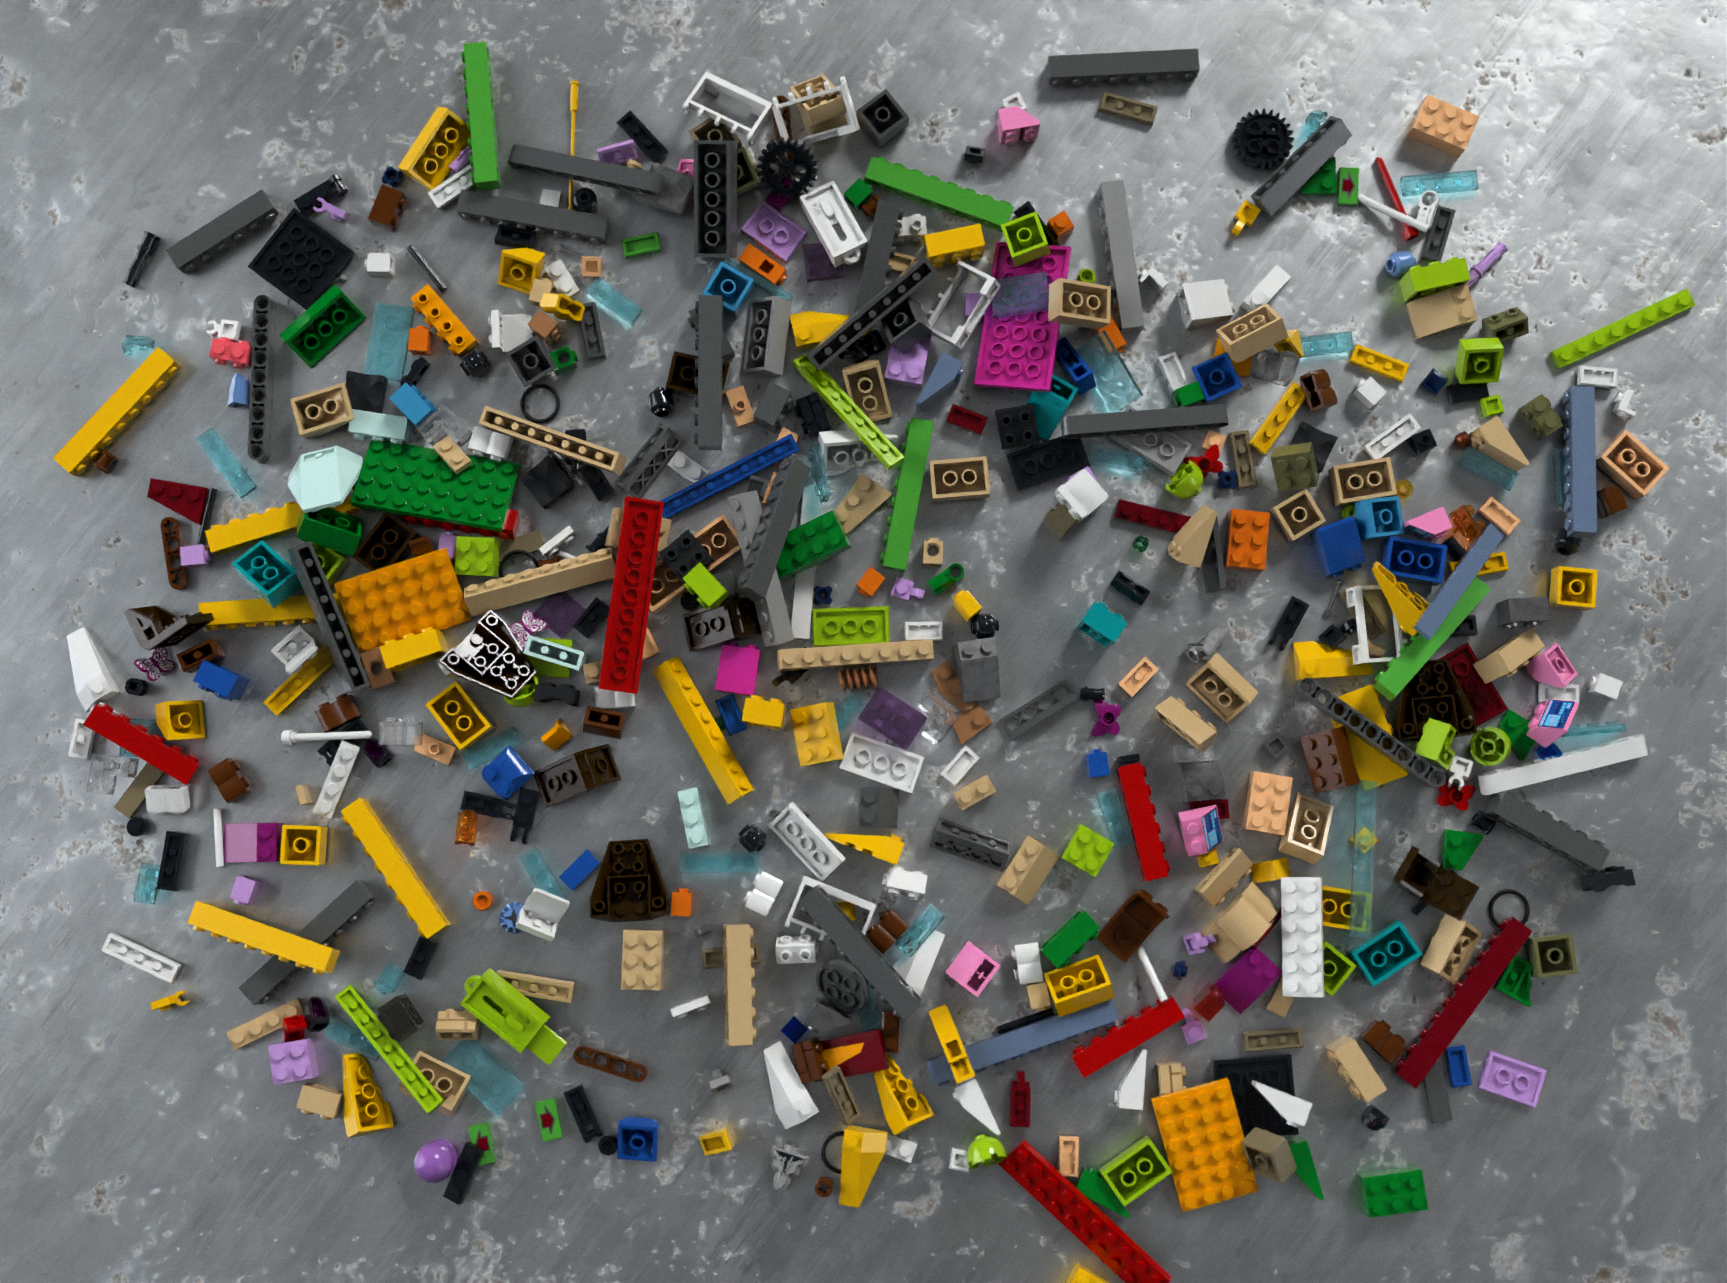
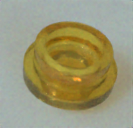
[1395,479,1413,499]

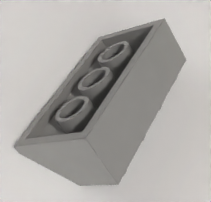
[741,296,792,377]

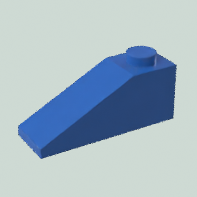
[1055,337,1096,395]

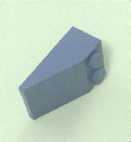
[916,352,964,412]

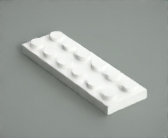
[1281,877,1324,997]

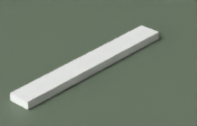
[791,487,823,640]

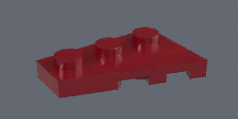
[147,478,209,526]

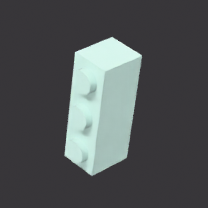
[348,409,412,445]
[524,635,588,672]
[678,788,710,849]

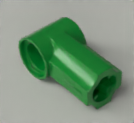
[928,563,964,596]

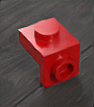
[283,1015,307,1042]

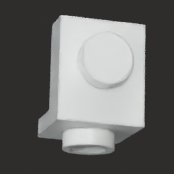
[1138,267,1168,293]
[1611,388,1637,421]

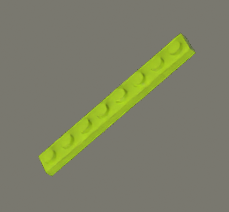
[1550,289,1696,370]
[792,353,904,470]
[335,985,445,1115]

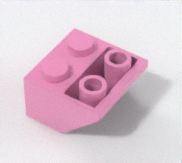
[996,106,1040,145]
[945,941,1001,997]

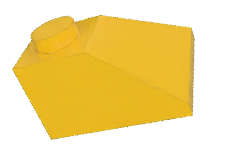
[497,248,545,295]
[155,700,205,740]

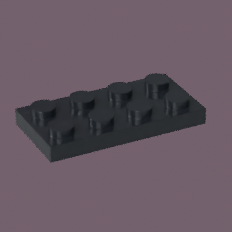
[1006,436,1090,491]

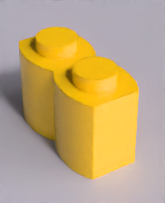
[540,293,585,321]
[952,590,982,622]

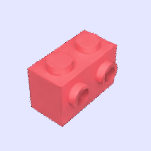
[209,337,252,369]

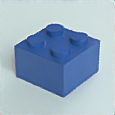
[193,660,250,701]

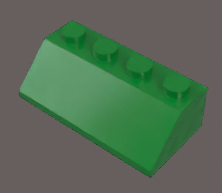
[279,285,366,368]

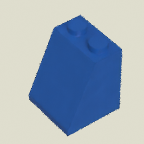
[1309,515,1366,578]

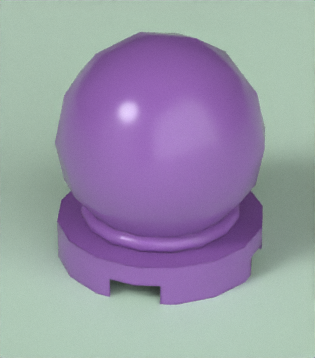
[414,1139,459,1183]

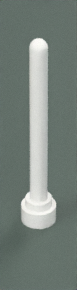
[281,730,372,746]

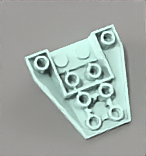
[288,446,364,513]

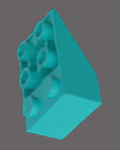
[1026,374,1078,441]

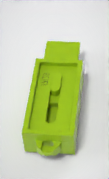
[460,968,567,1065]

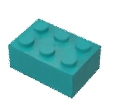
[231,540,302,608]
[1076,602,1128,648]
[1346,920,1423,987]

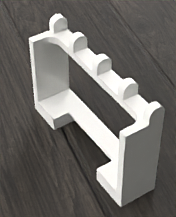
[682,72,773,145]
[772,76,860,152]
[927,260,1001,350]
[1346,585,1409,665]
[784,875,877,949]

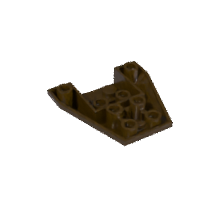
[439,610,537,699]
[1396,659,1477,742]
[590,839,669,922]

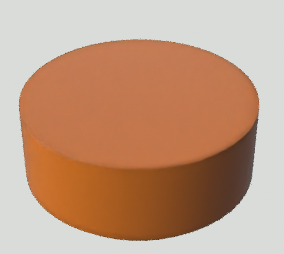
[473,891,493,911]

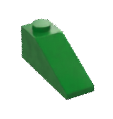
[1288,1138,1324,1200]
[1074,1166,1130,1218]

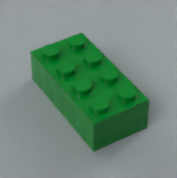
[776,510,852,580]

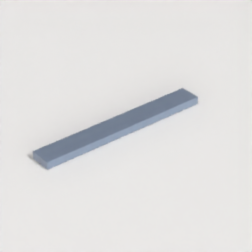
[1413,521,1505,640]

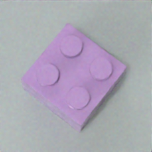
[268,1037,319,1085]

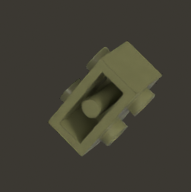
[1482,307,1529,343]
[1519,394,1563,440]

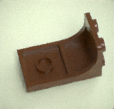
[1096,889,1170,963]

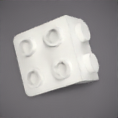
[488,310,534,353]
[1055,469,1108,522]
[271,624,318,675]
[515,888,570,942]

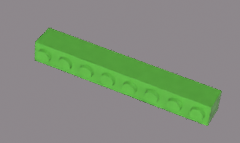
[461,41,501,191]
[865,156,1014,232]
[880,417,934,572]
[1373,576,1491,702]

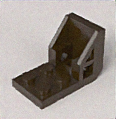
[681,597,762,652]
[124,605,215,650]
[534,744,621,808]
[1393,845,1479,921]

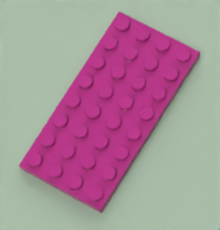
[974,242,1072,392]

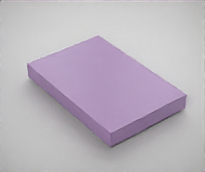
[740,200,808,263]
[1477,1050,1547,1108]

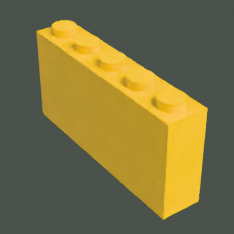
[1331,684,1408,791]

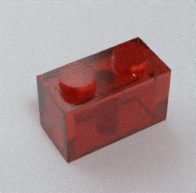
[1194,982,1225,1022]

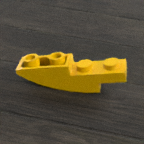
[928,1004,976,1084]

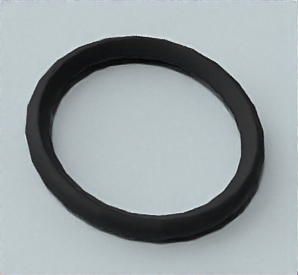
[520,384,560,423]
[499,550,539,578]
[1489,889,1530,928]
[821,1132,844,1174]

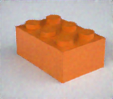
[1223,509,1270,573]

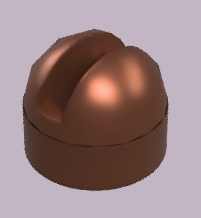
[1454,431,1471,448]

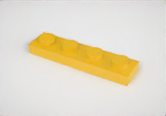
[1249,382,1307,454]

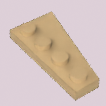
[835,473,893,535]

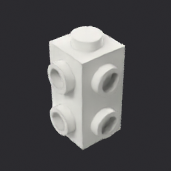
[894,214,927,244]
[882,867,928,900]
[775,935,820,964]

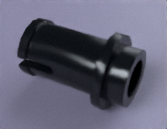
[1443,535,1467,560]
[1080,686,1105,702]

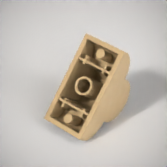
[789,74,848,136]
[1199,880,1279,963]

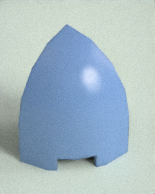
[227,373,250,407]

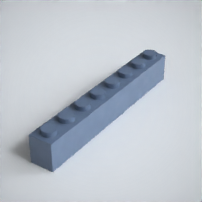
[1562,386,1597,538]

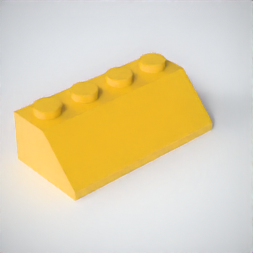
[397,106,471,191]

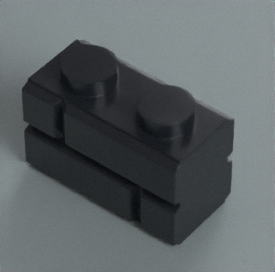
[794,392,831,438]

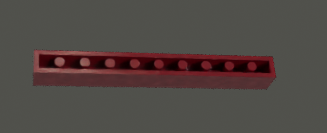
[1394,917,1533,1089]

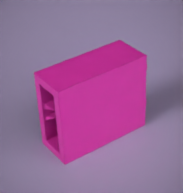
[715,642,761,696]

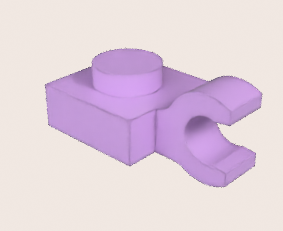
[313,197,349,221]
[890,577,925,601]
[1182,932,1216,955]
[1180,1007,1207,1045]

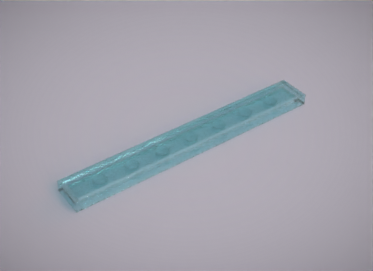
[1349,780,1377,939]

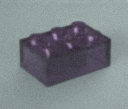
[858,686,928,751]

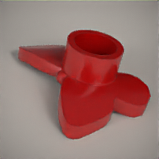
[1183,444,1223,479]
[1437,779,1475,811]

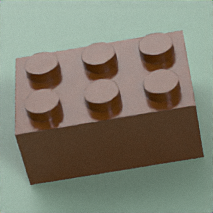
[1300,726,1360,793]

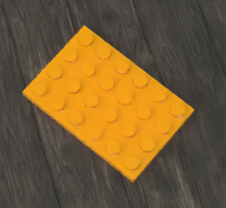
[334,547,472,653]
[1151,1078,1259,1212]

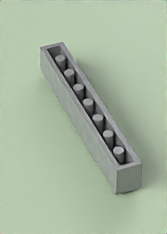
[1097,180,1145,333]
[728,490,794,647]

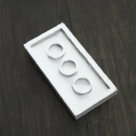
[839,732,924,794]
[769,802,846,882]

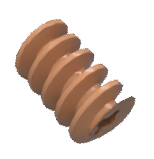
[838,664,878,691]

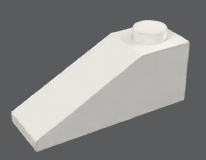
[1240,265,1291,313]
[1114,1048,1147,1110]
[952,1077,1001,1135]
[1251,1080,1312,1128]

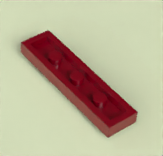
[1114,499,1191,534]

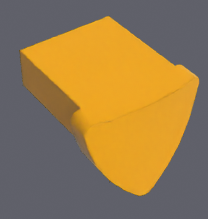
[541,718,573,751]

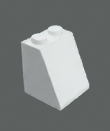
[1177,279,1235,330]

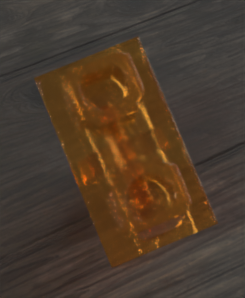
[1450,504,1486,542]
[455,810,478,846]

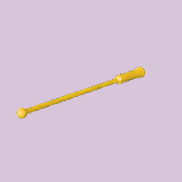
[567,80,579,210]

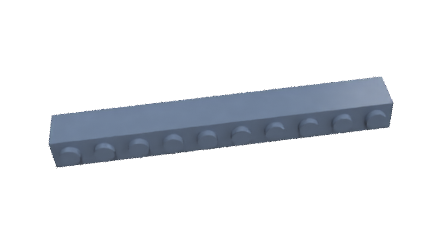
[925,999,1119,1086]

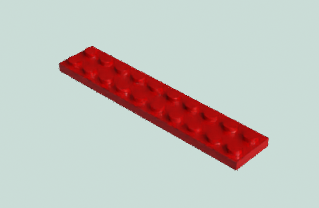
[598,496,664,694]
[999,1139,1172,1283]

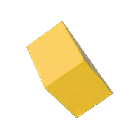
[1273,329,1304,361]
[1250,857,1292,883]
[699,1126,734,1156]

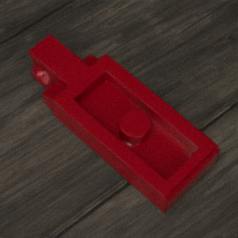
[1010,1071,1031,1127]

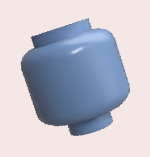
[1386,251,1417,277]

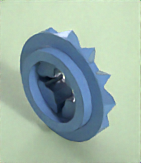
[499,902,523,934]

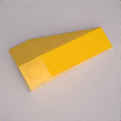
[790,311,870,352]
[1372,561,1429,636]
[1292,641,1373,681]
[824,833,905,865]
[873,1052,934,1136]
[342,1053,394,1138]
[840,1125,888,1208]

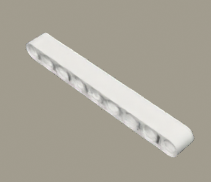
[1477,735,1648,795]

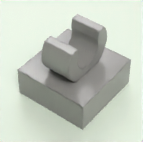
[709,1069,733,1093]

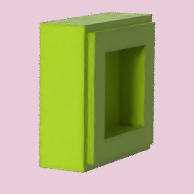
[1479,394,1504,418]

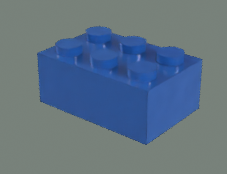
[1381,536,1447,586]

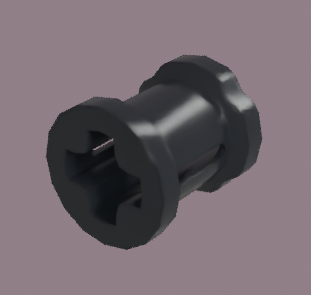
[125,678,149,696]
[1470,810,1497,835]

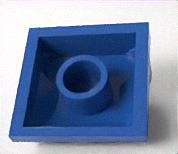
[1192,352,1242,403]
[481,745,535,800]
[617,1117,659,1162]

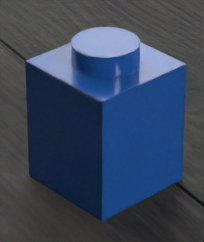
[1085,749,1110,778]

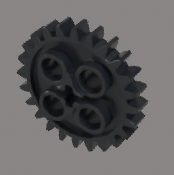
[1232,109,1294,170]
[757,136,819,200]

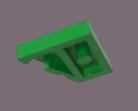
[1299,157,1337,196]
[1497,709,1535,761]
[1441,830,1484,871]
[1494,955,1532,1007]

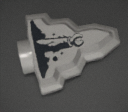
[1185,627,1227,663]
[770,1143,809,1193]

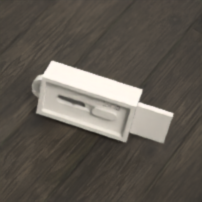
[795,164,868,268]

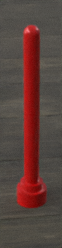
[1375,157,1420,241]

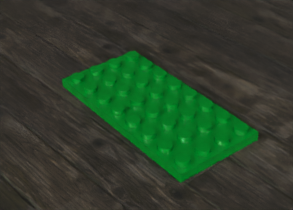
[350,438,521,532]

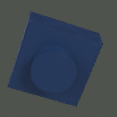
[1420,368,1448,396]

